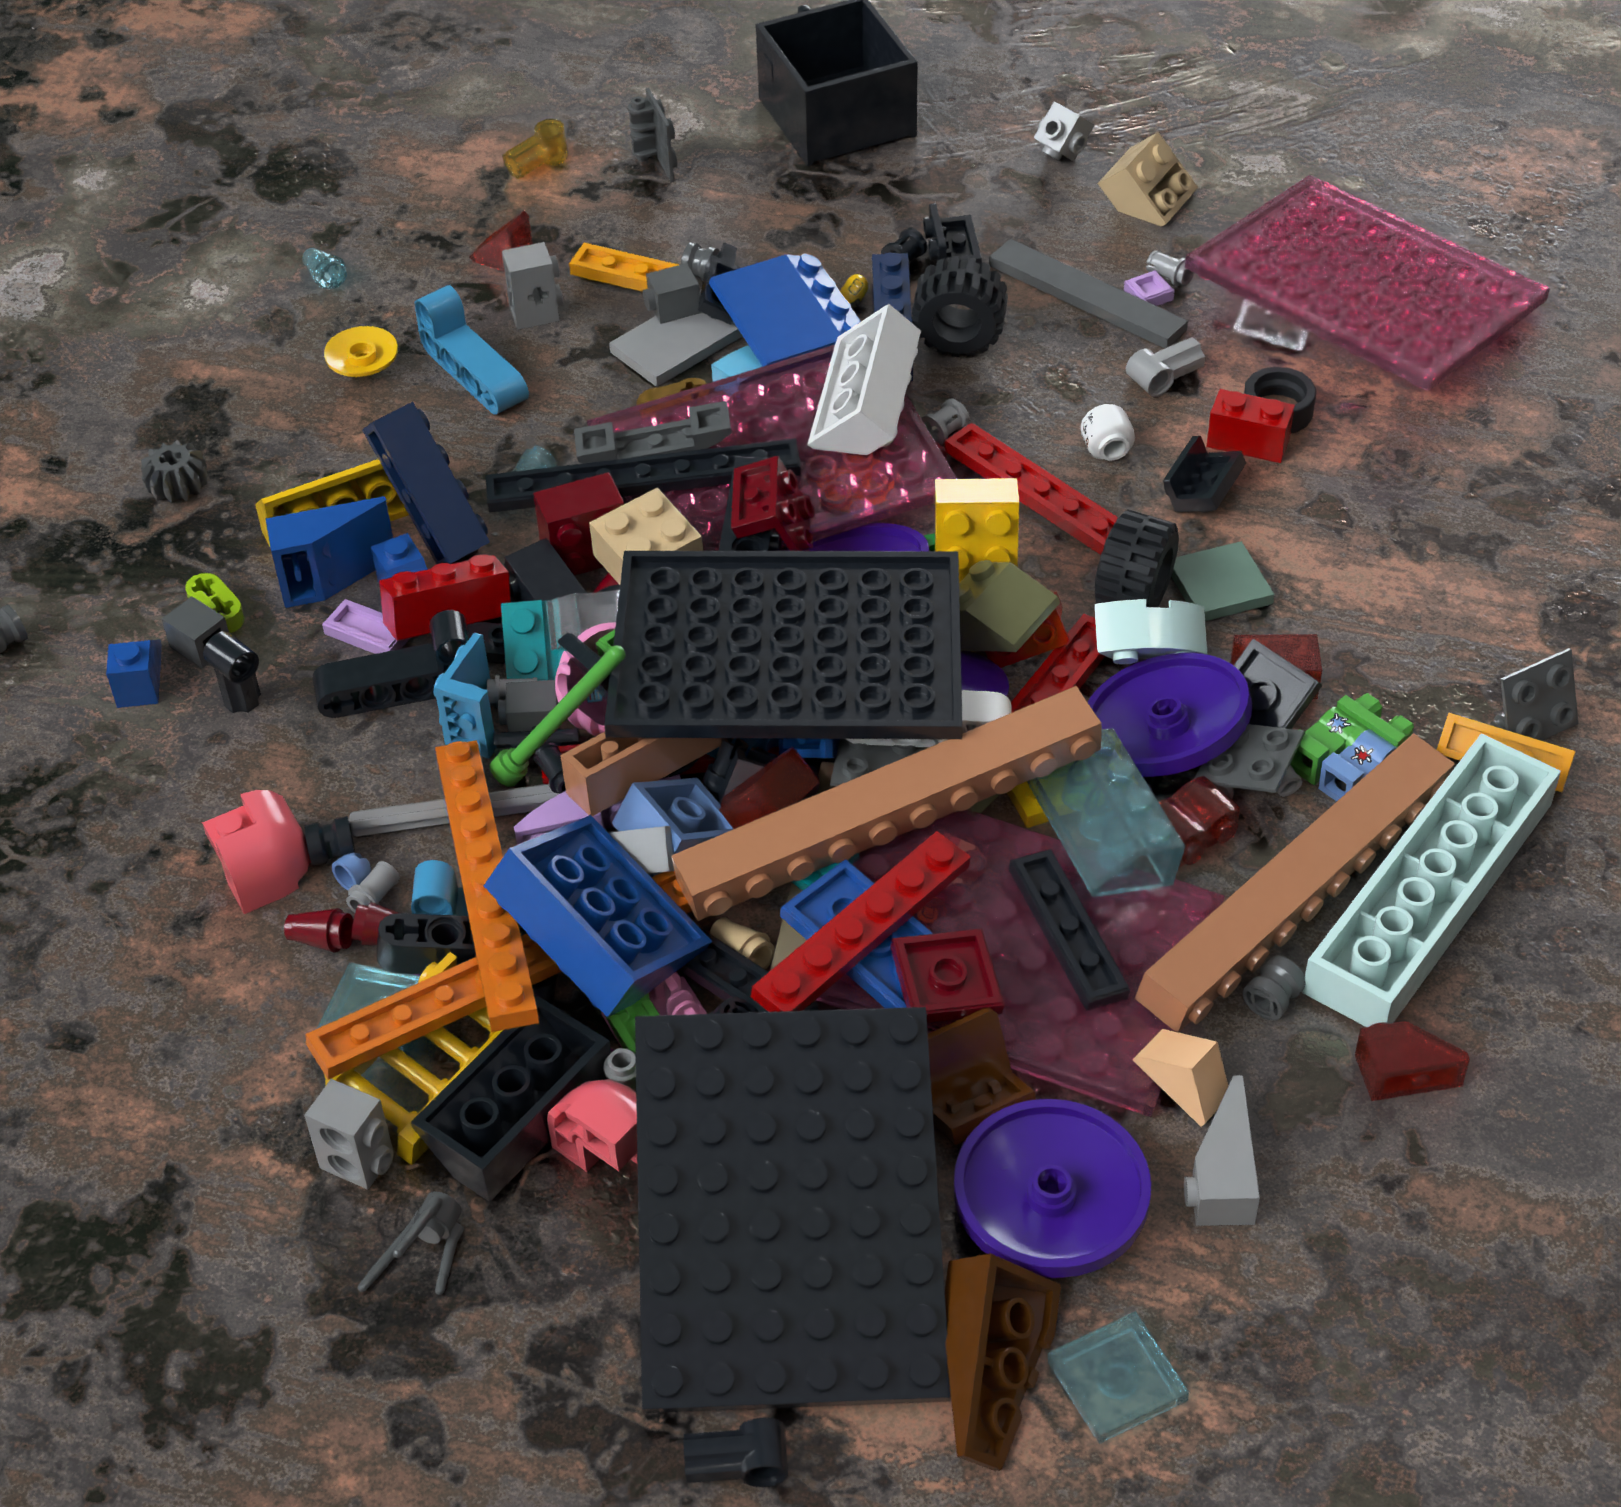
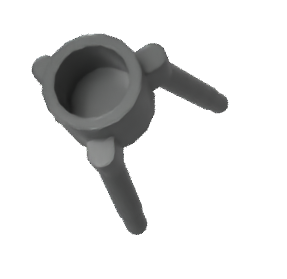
[358,1191,464,1295]

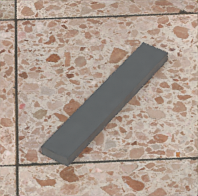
[989,239,1188,348]

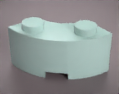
[1095,599,1207,664]

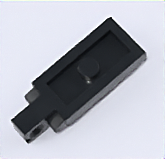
[698,242,741,325]

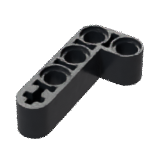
[312,610,470,718]
[376,913,558,1005]

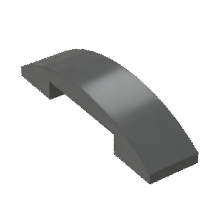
[574,401,732,463]

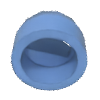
[332,852,371,890]

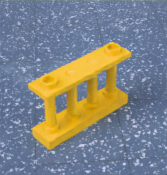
[324,952,503,1166]

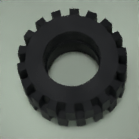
[912,256,1008,357]
[1094,509,1179,607]

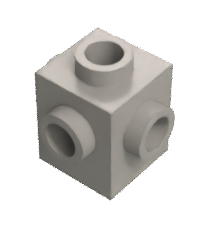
[1034,101,1095,161]

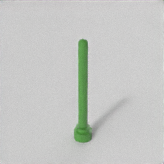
[490,645,625,787]

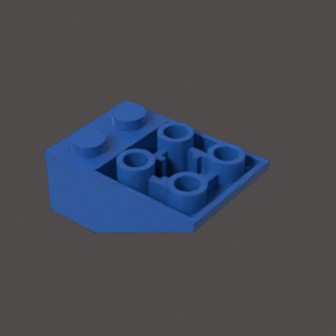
[266,496,393,608]

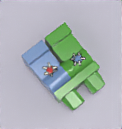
[1290,693,1414,801]

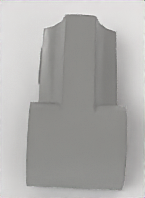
[1126,337,1205,397]

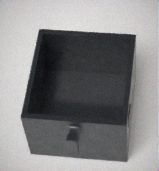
[755,0,918,167]

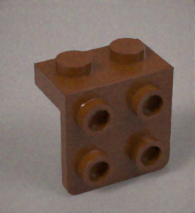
[928,1008,1036,1145]

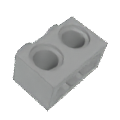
[304,1079,394,1189]

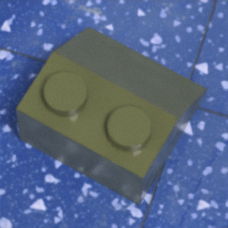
[959,560,1060,652]

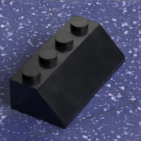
[411,996,611,1202]

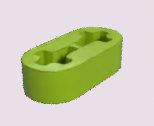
[185,573,245,633]

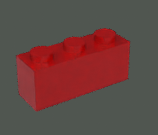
[379,555,511,641]

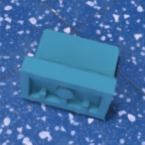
[434,632,496,759]

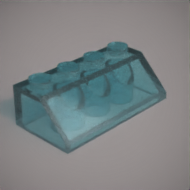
[1027,728,1185,897]

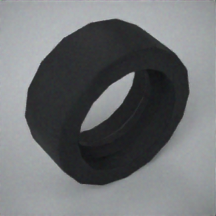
[1244,366,1316,434]

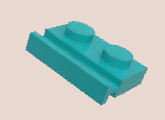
[501,598,564,681]

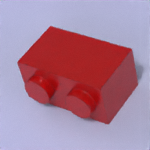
[1206,389,1295,463]

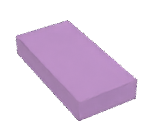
[322,599,410,654]

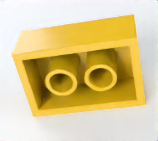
[935,478,1019,583]

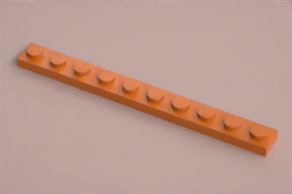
[435,740,539,1032]
[305,871,692,1080]

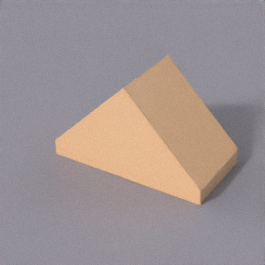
[1132,1029,1228,1127]

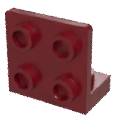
[731,456,814,551]

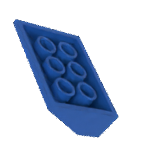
[709,254,861,376]
[484,815,712,1018]

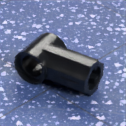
[203,631,261,713]
[683,1417,788,1487]

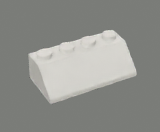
[807,304,921,455]

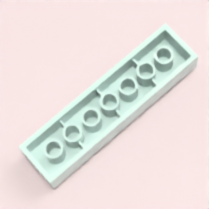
[1302,733,1561,1036]

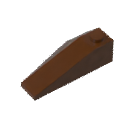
[945,1253,1061,1471]

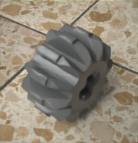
[141,440,208,504]

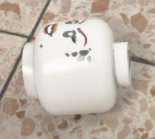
[1080,404,1135,461]

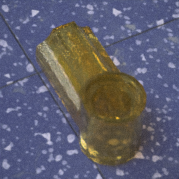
[502,119,568,180]

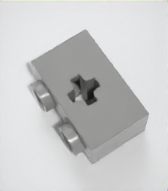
[502,242,563,330]

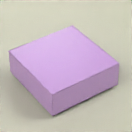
[1124,270,1174,306]

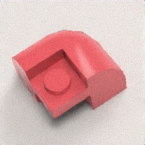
[202,790,311,914]
[547,1079,638,1172]

